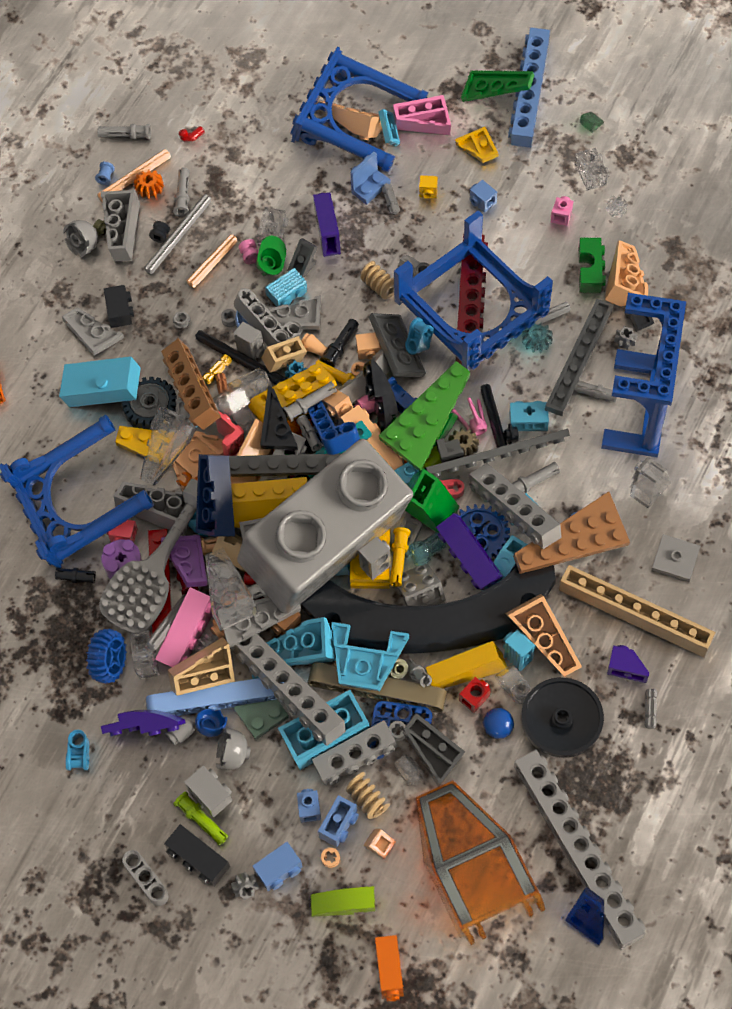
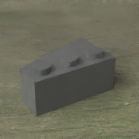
[403,713,465,787]

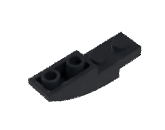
[363,360,398,434]

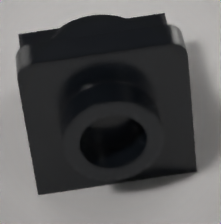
[625,313,655,332]

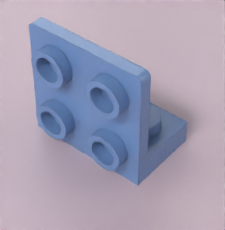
[350,152,390,205]

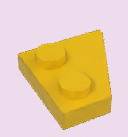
[455,127,499,163]

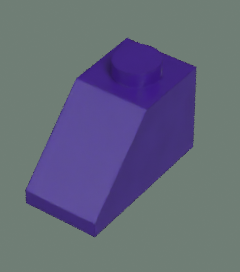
[607,645,649,683]

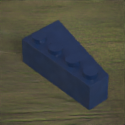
[195,454,235,537]

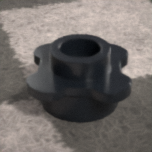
[504,424,519,444]

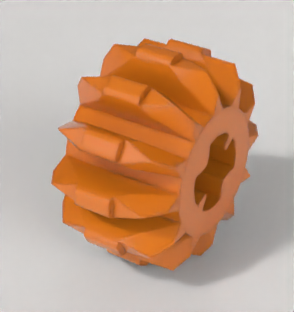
[134,169,164,199]

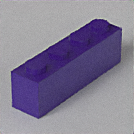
[436,513,504,591]

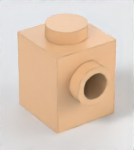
[356,332,381,360]
[321,390,353,420]

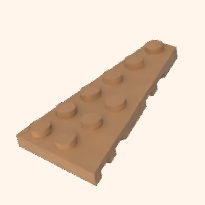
[513,492,630,574]

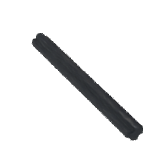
[195,330,287,385]

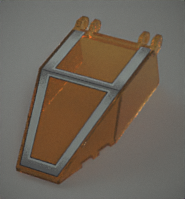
[416,780,545,945]

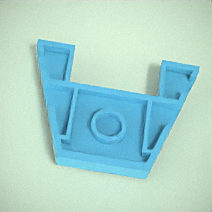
[331,622,409,691]

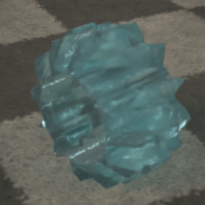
[522,322,553,353]

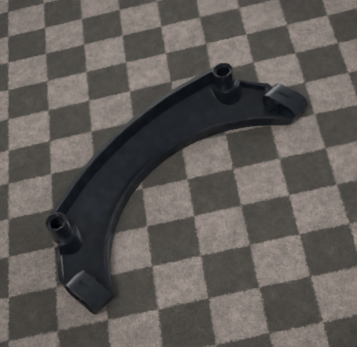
[300,565,556,654]

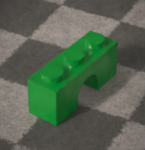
[578,238,606,293]

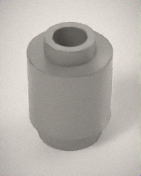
[165,716,195,745]

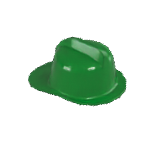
[256,236,287,276]

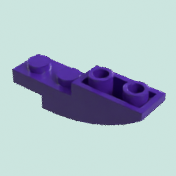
[101,710,186,736]

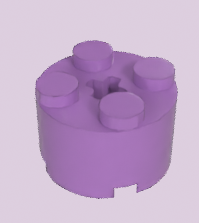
[101,539,143,579]

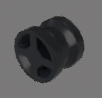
[149,221,170,243]

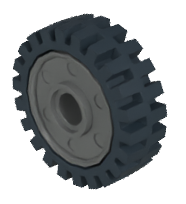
[122,377,177,431]

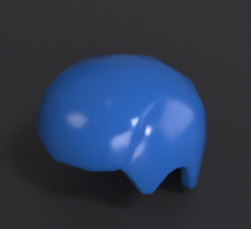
[482,708,514,739]
[195,709,227,738]

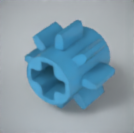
[285,361,307,378]

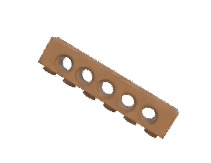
[161,338,221,430]

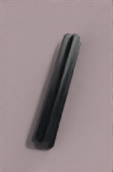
[480,384,507,448]

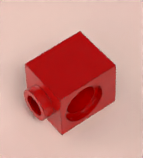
[459,677,491,713]

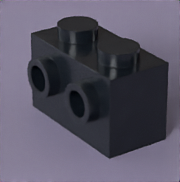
[103,285,135,328]

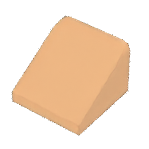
[364,829,396,859]

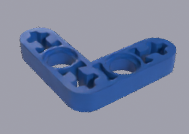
[369,701,432,760]

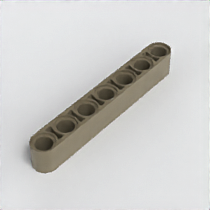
[307,662,447,713]

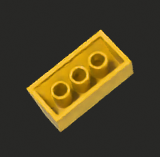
[231,477,307,528]

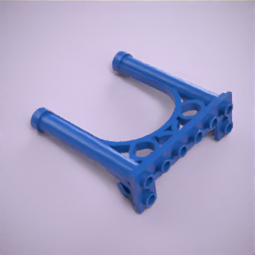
[290,46,429,172]
[0,415,154,568]

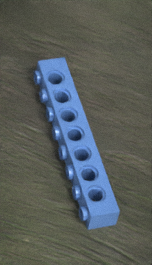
[508,28,550,148]

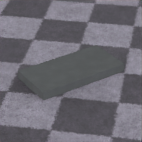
[369,313,426,377]

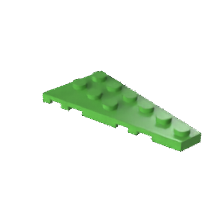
[379,361,470,471]

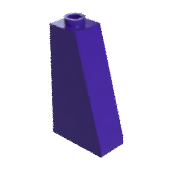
[313,192,341,257]

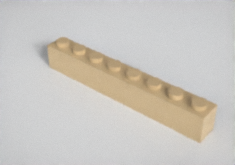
[559,565,716,657]

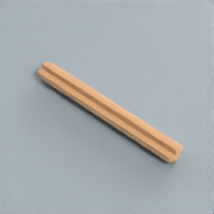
[97,149,170,202]

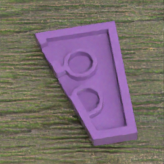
[161,535,207,587]

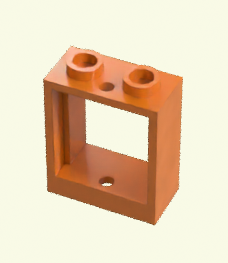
[375,935,404,1002]

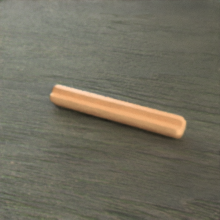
[187,234,237,288]

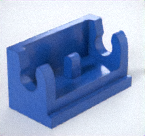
[388,377,417,414]

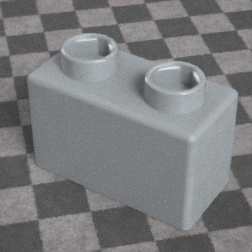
[237,439,413,614]

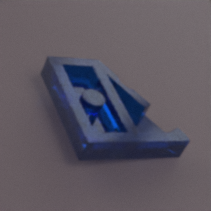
[565,887,604,945]

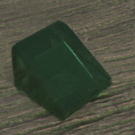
[580,112,604,133]

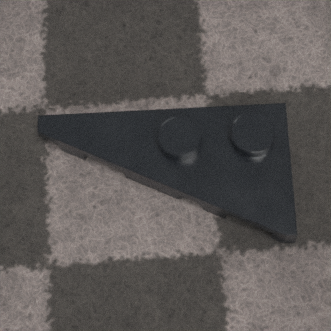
[260,386,298,450]

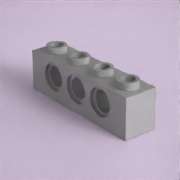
[312,720,398,785]

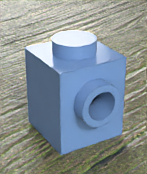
[470,180,497,212]
[297,789,321,823]

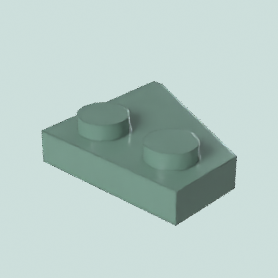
[234,700,289,740]

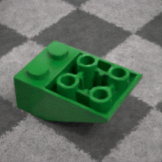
[405,468,460,533]

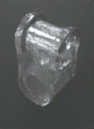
[495,664,530,704]

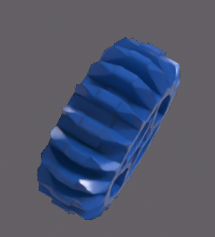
[86,629,127,683]

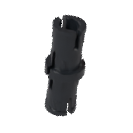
[55,567,96,583]

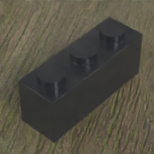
[164,824,230,886]

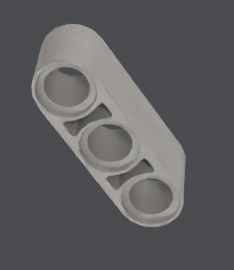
[122,850,169,906]

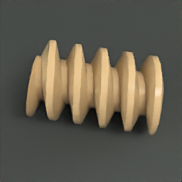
[360,261,394,299]
[346,772,390,819]

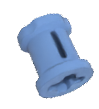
[95,162,115,185]

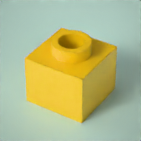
[419,175,438,199]

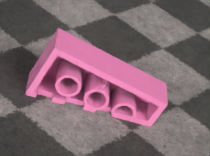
[155,587,219,668]

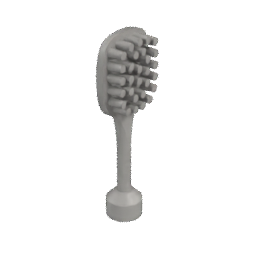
[99,479,198,634]

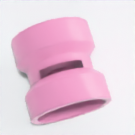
[238,239,259,264]

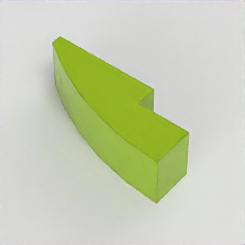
[311,886,375,917]

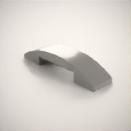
[338,348,391,403]

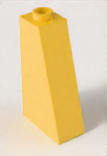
[426,641,508,689]

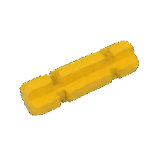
[202,354,232,385]

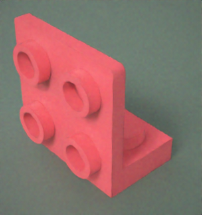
[216,411,244,456]

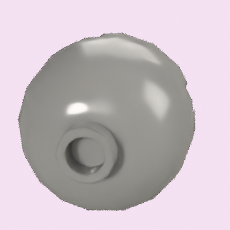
[63,220,98,257]
[216,728,251,770]

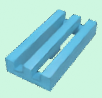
[378,109,400,146]

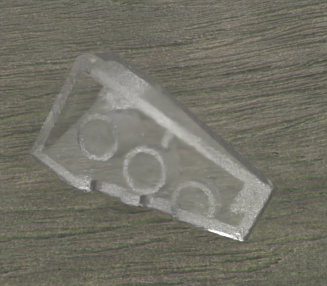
[140,406,198,486]
[205,548,257,631]

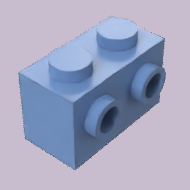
[318,795,359,847]
[252,842,303,891]

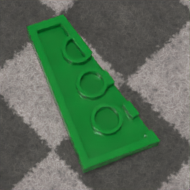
[461,70,535,102]

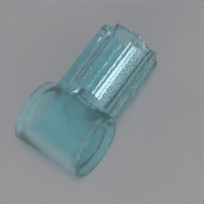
[408,532,447,566]

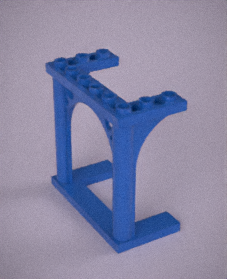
[394,210,553,371]
[601,293,686,458]

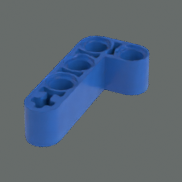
[308,401,360,455]

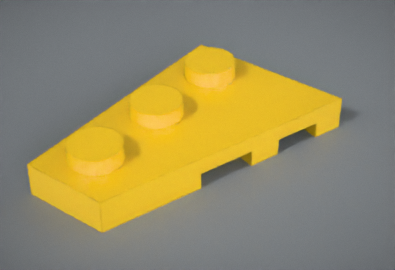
[115,426,175,469]

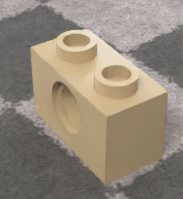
[261,336,307,373]

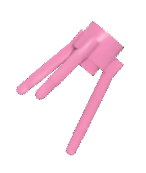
[452,397,488,436]

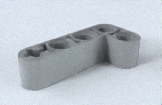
[234,288,302,346]

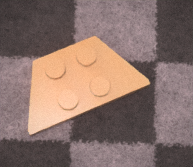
[169,431,224,491]

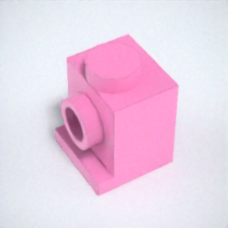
[550,196,574,226]

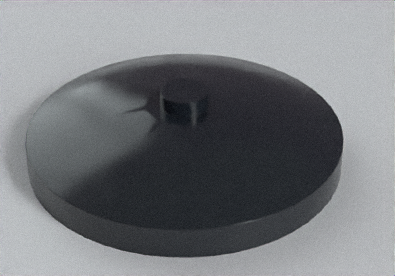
[521,677,604,758]

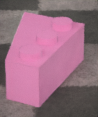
[393,95,451,135]

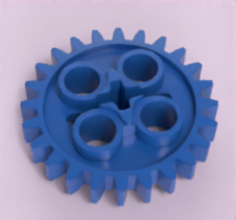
[459,504,510,560]

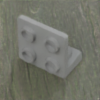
[394,563,446,606]

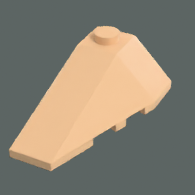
[316,101,382,140]
[605,240,648,307]

